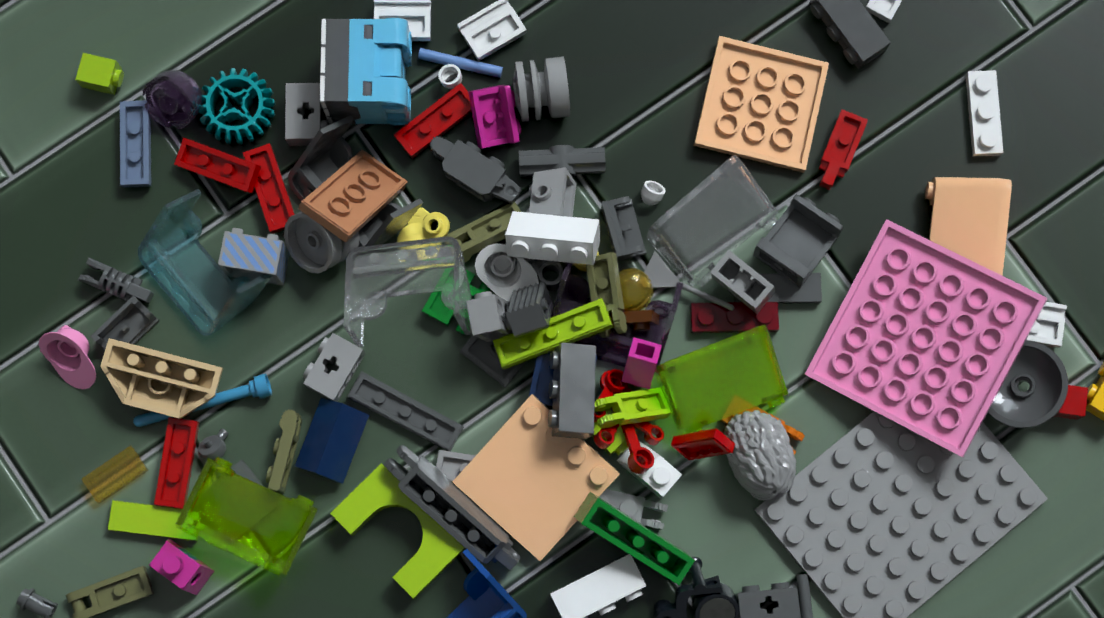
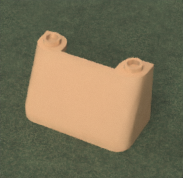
[925,177,1012,276]

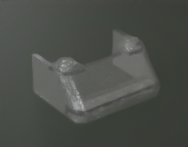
[343,236,471,347]

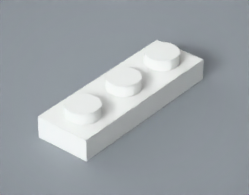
[966,70,1003,157]

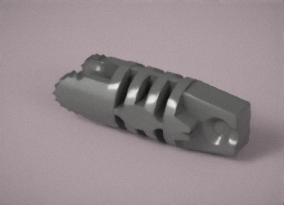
[78,257,154,304]

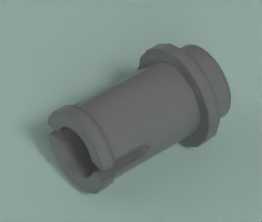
[16,588,58,618]

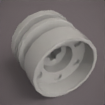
[513,56,570,122]

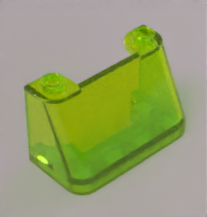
[654,325,789,435]
[176,457,318,578]

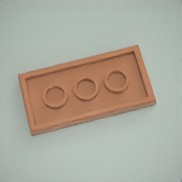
[298,150,408,243]

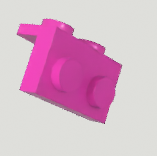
[468,85,521,148]

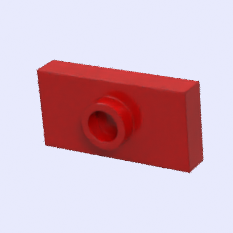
[671,428,735,460]

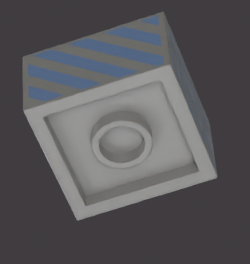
[218,228,290,286]

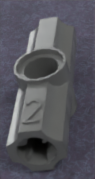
[519,145,606,177]

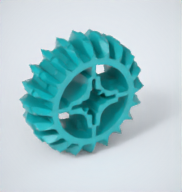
[197,67,276,145]

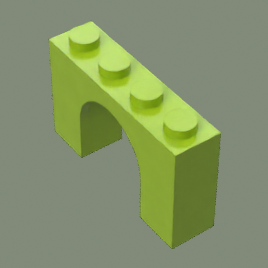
[330,463,465,599]

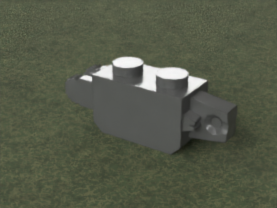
[430,136,522,204]

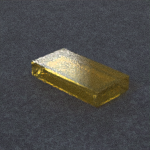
[82,445,148,504]

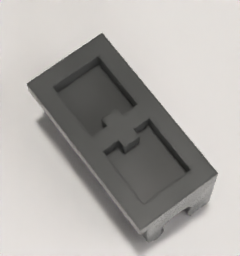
[601,196,647,262]
[90,296,159,349]

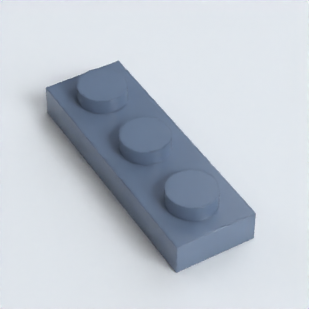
[120,100,151,188]

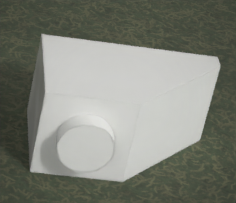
[617,441,682,499]

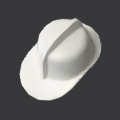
[475,243,539,301]

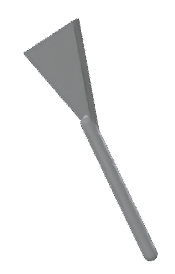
[636,251,734,310]

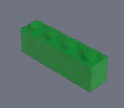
[574,492,695,585]

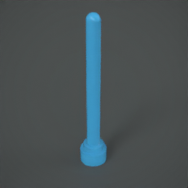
[133,373,272,427]

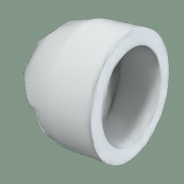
[438,64,462,89]
[641,180,666,205]

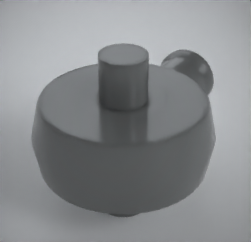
[198,429,228,462]

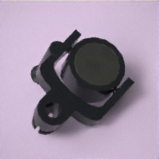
[654,557,739,618]

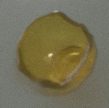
[619,268,653,311]

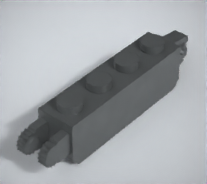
[384,445,520,570]

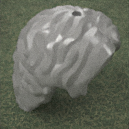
[724,410,796,501]

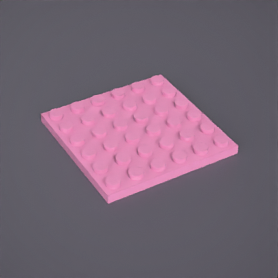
[805,219,1048,458]

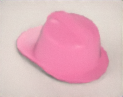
[38,325,96,389]

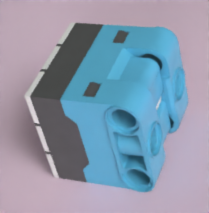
[320,18,412,125]

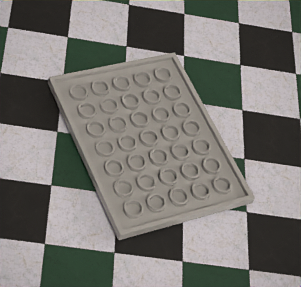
[754,411,1048,618]

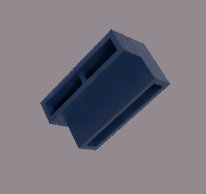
[295,398,369,484]

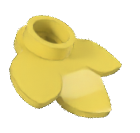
[397,208,450,264]

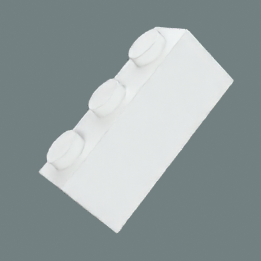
[505,211,600,265]
[550,554,646,618]

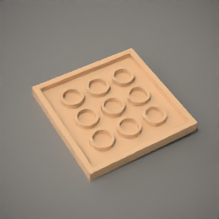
[693,36,829,173]
[452,394,620,561]

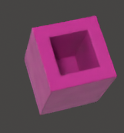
[621,337,662,389]

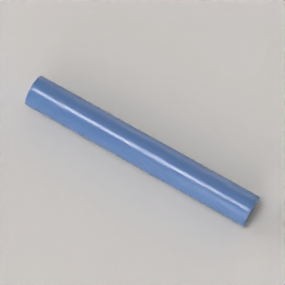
[418,48,503,78]

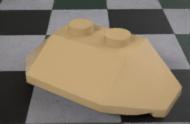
[100,338,223,419]

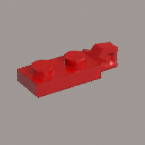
[819,109,868,190]

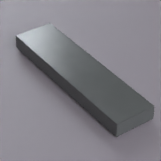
[347,371,464,452]

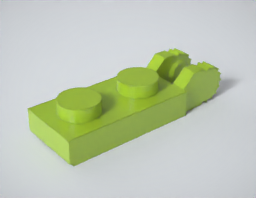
[594,387,672,428]

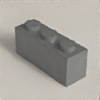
[809,0,891,69]
[548,343,596,439]

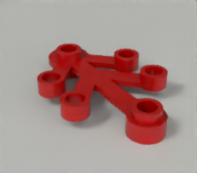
[594,369,664,474]

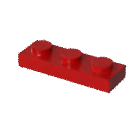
[394,83,472,159]
[174,137,261,193]
[243,143,295,234]
[154,417,200,509]

